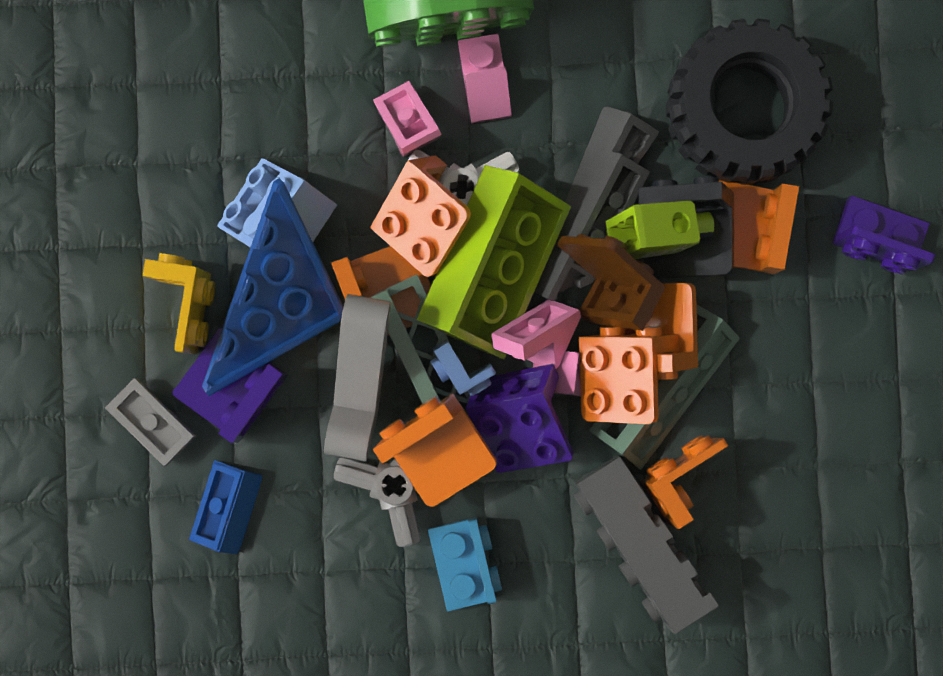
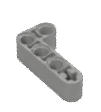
[324,294,391,461]

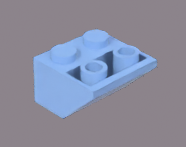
[217,158,337,248]

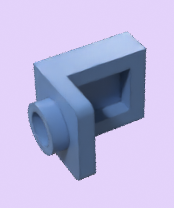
[430,340,496,396]

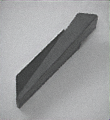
[534,107,659,301]

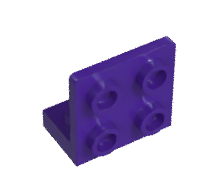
[832,196,936,274]
[173,328,288,443]
[465,364,574,473]

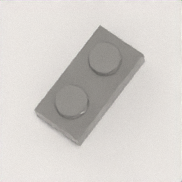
[105,378,196,466]

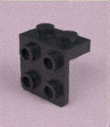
[639,177,734,279]

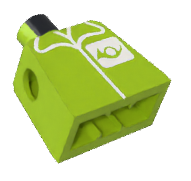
[605,201,714,259]

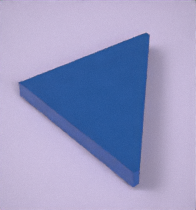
[202,178,344,397]

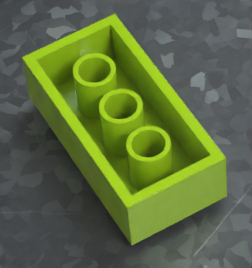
[417,165,571,359]

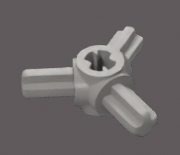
[334,457,421,547]

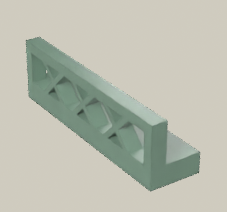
[371,274,470,404]
[589,304,740,470]

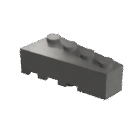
[573,456,719,634]

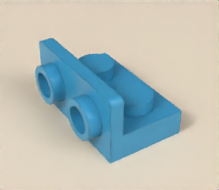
[428,517,502,612]

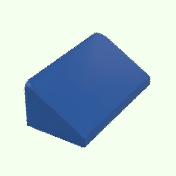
[189,460,262,554]

